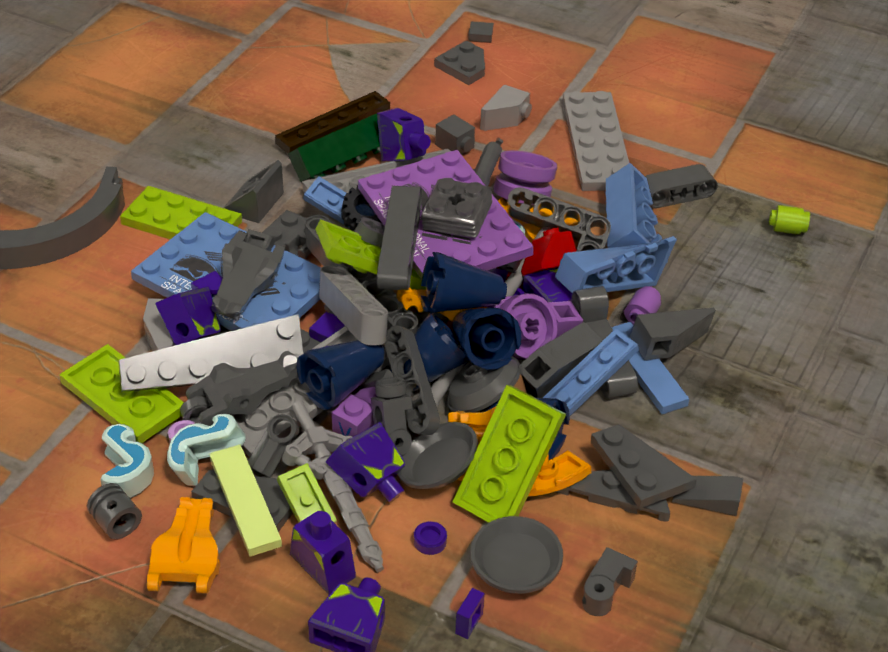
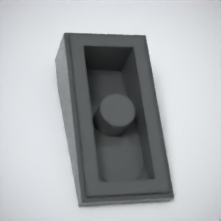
[672,476,743,516]

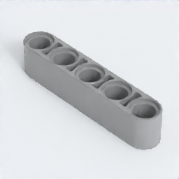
[319,266,388,345]

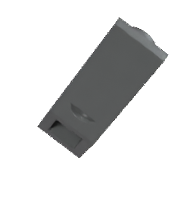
[630,307,716,360]
[520,322,603,398]

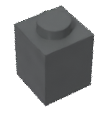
[435,114,475,155]

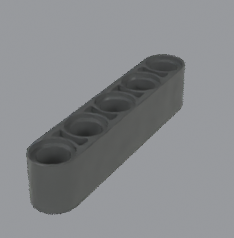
[377,186,422,290]

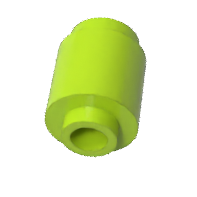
[769,205,810,235]

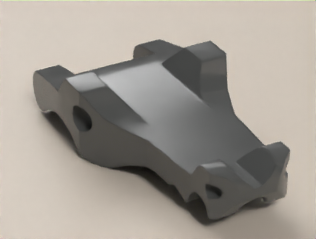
[211,230,285,320]
[186,351,298,426]

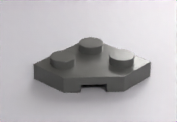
[434,40,485,85]

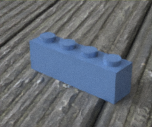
[605,163,668,263]
[555,236,677,293]

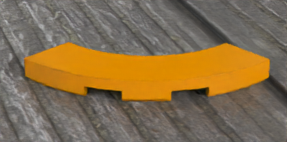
[458,450,591,496]

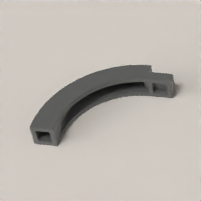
[0,167,125,269]

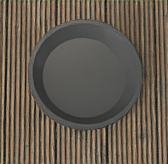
[447,357,521,412]
[398,422,478,489]
[471,516,563,594]

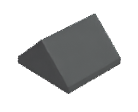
[224,160,284,223]

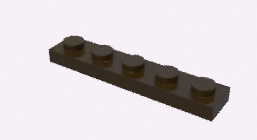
[275,91,390,154]

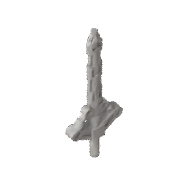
[282,400,384,572]

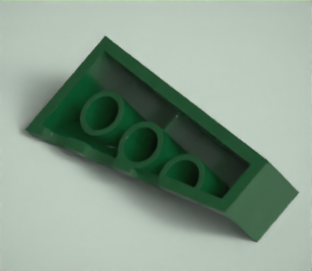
[288,111,382,182]

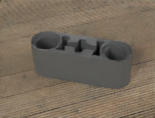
[645,164,718,208]

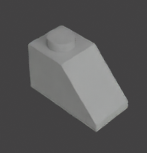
[480,85,532,131]

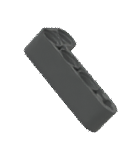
[507,187,611,252]
[571,286,638,399]

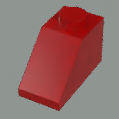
[521,228,576,276]

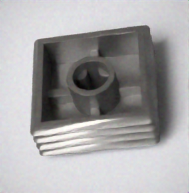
[421,178,493,238]

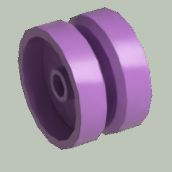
[493,150,557,205]
[487,294,558,360]

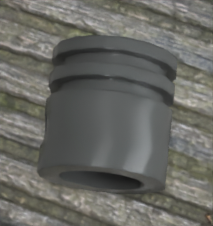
[86,483,142,539]

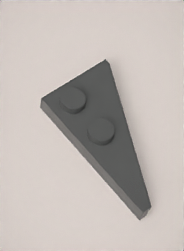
[555,470,670,522]

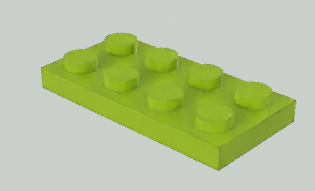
[120,186,242,239]
[315,219,426,290]
[59,344,184,443]
[453,385,566,523]

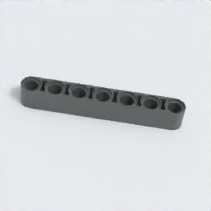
[305,215,418,346]

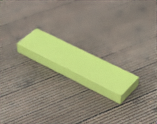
[209,444,282,557]

